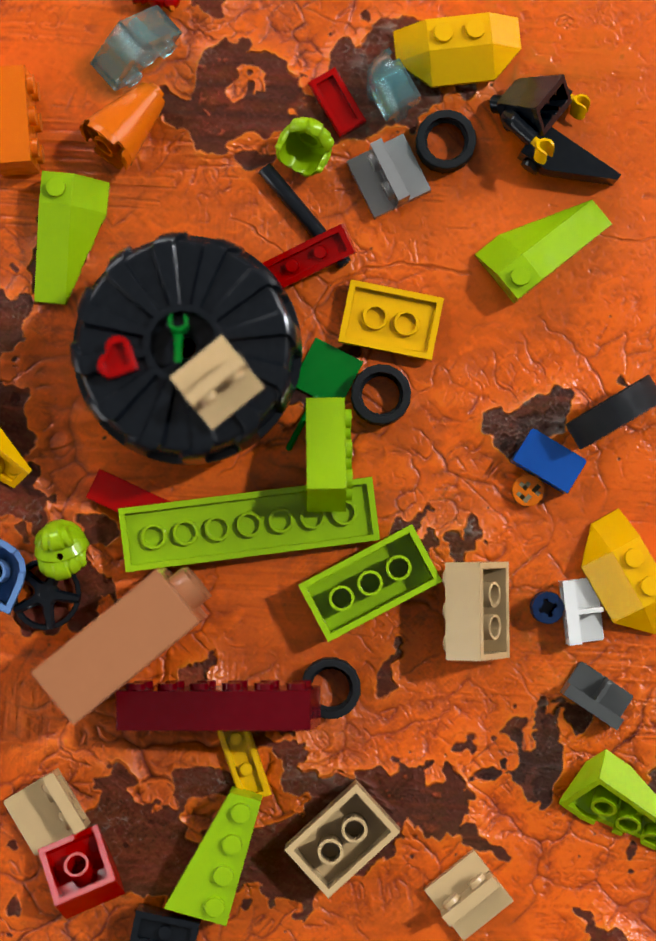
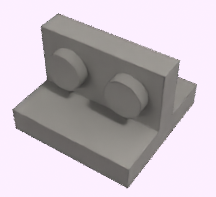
[347,134,431,220]

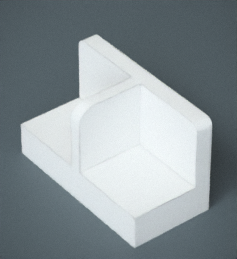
[559,578,604,646]

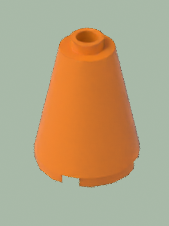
[79,82,165,170]

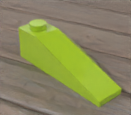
[34,170,110,305]
[474,200,612,304]
[559,749,656,850]

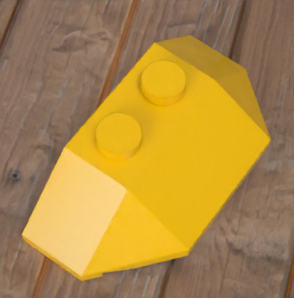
[393,12,521,88]
[581,508,656,634]

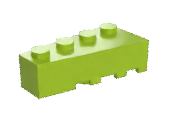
[164,786,263,926]

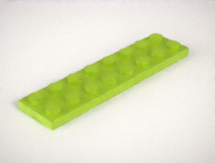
[118,477,380,572]

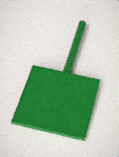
[286,338,363,451]

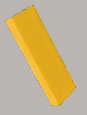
[217,731,272,798]

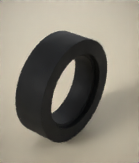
[565,375,656,450]

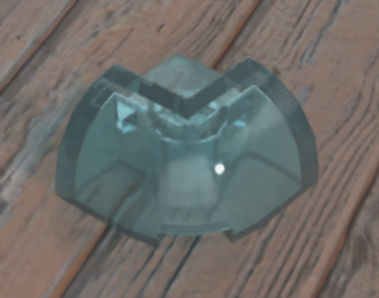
[366,47,421,123]

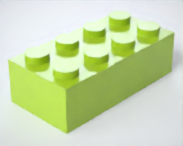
[298,524,442,642]

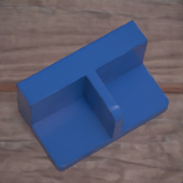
[510,429,586,494]

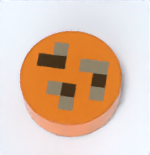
[511,475,544,507]

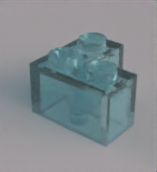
[90,5,182,91]

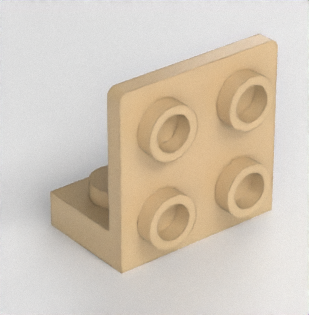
[4,768,91,855]

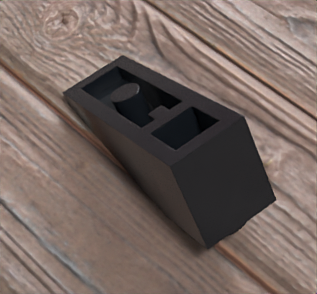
[518,127,621,185]

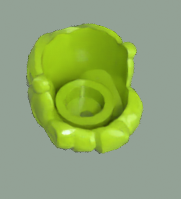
[275,117,335,177]
[34,519,89,581]

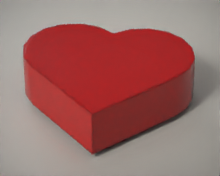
[97,335,140,379]

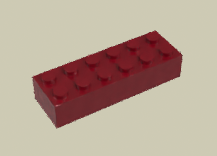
[116,679,321,731]

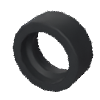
[415,110,476,173]
[351,364,411,426]
[302,657,361,719]

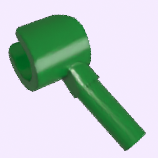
[168,314,189,362]

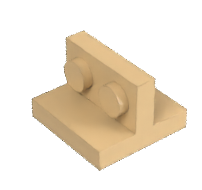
[169,335,265,431]
[423,849,514,941]

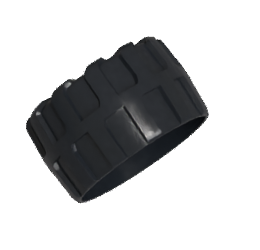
[70,232,302,465]

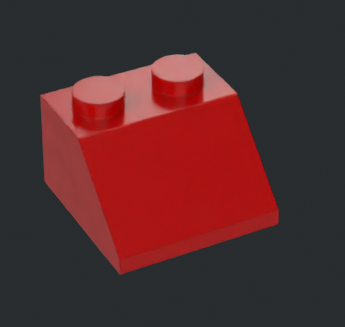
[38,824,126,919]

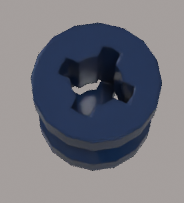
[529,591,564,624]

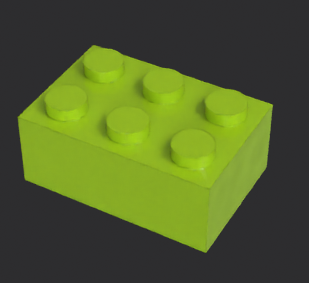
[306,397,353,512]

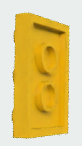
[338,279,444,361]

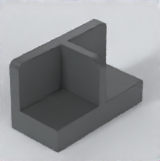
[560,662,633,730]

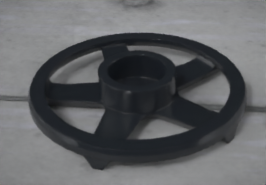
[13,560,81,630]

